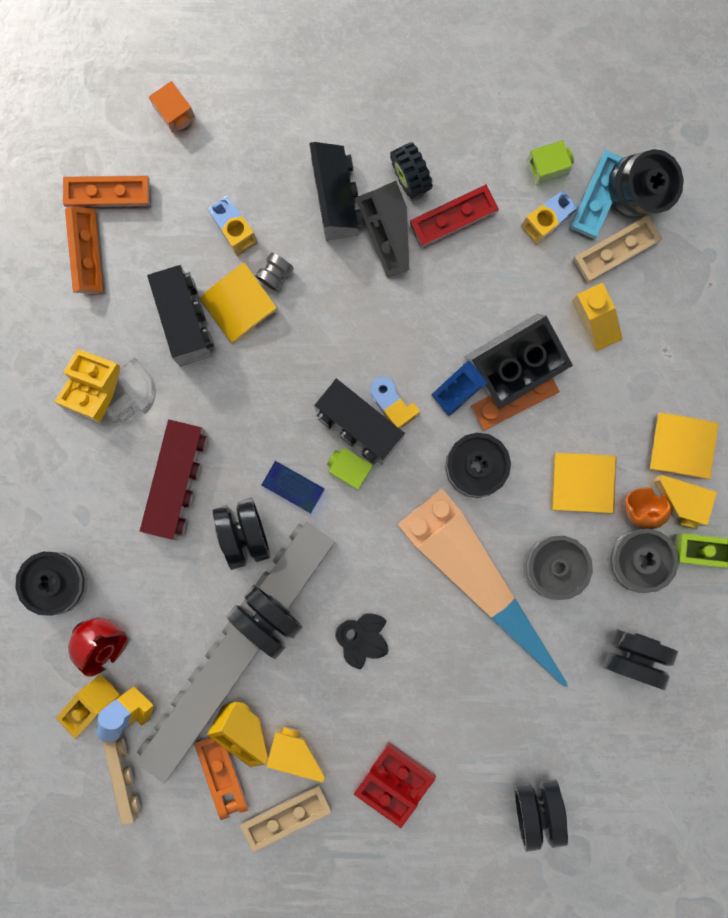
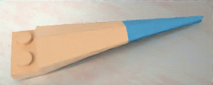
[397,488,567,687]

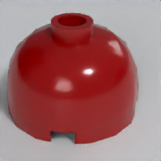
[68,618,128,677]

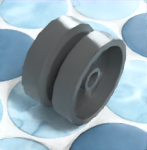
[607,528,679,593]
[524,536,593,600]

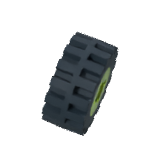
[390,142,433,199]

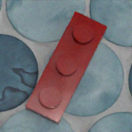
[410,184,499,248]

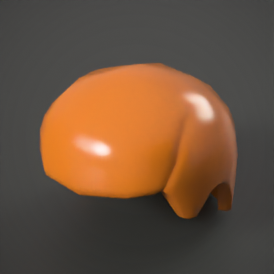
[625,487,672,529]

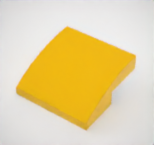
[200,262,277,344]
[55,349,120,423]
[650,413,719,479]
[552,453,617,514]

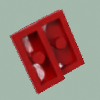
[353,742,436,828]

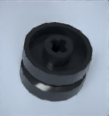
[608,149,684,217]
[445,432,511,499]
[212,497,271,570]
[15,551,88,616]
[226,584,303,659]
[603,629,678,690]
[514,779,568,852]

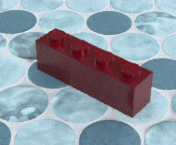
[139,419,208,541]

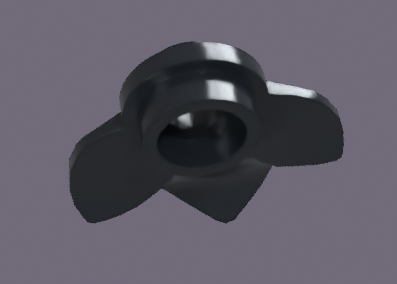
[335,613,389,670]

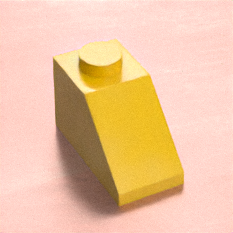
[572,282,623,352]
[654,475,717,530]
[56,674,120,739]
[207,702,268,767]
[266,726,325,783]

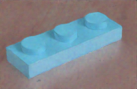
[570,150,623,239]

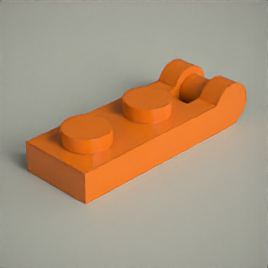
[194,737,249,820]

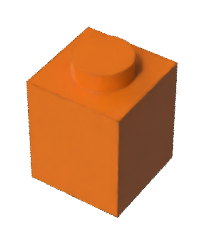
[149,81,195,132]

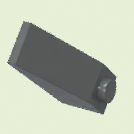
[355,181,409,277]

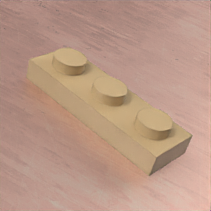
[573,215,662,283]
[103,737,141,825]
[240,785,332,852]

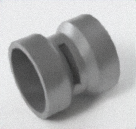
[255,252,294,292]

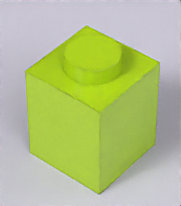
[528,140,574,184]
[327,447,373,491]

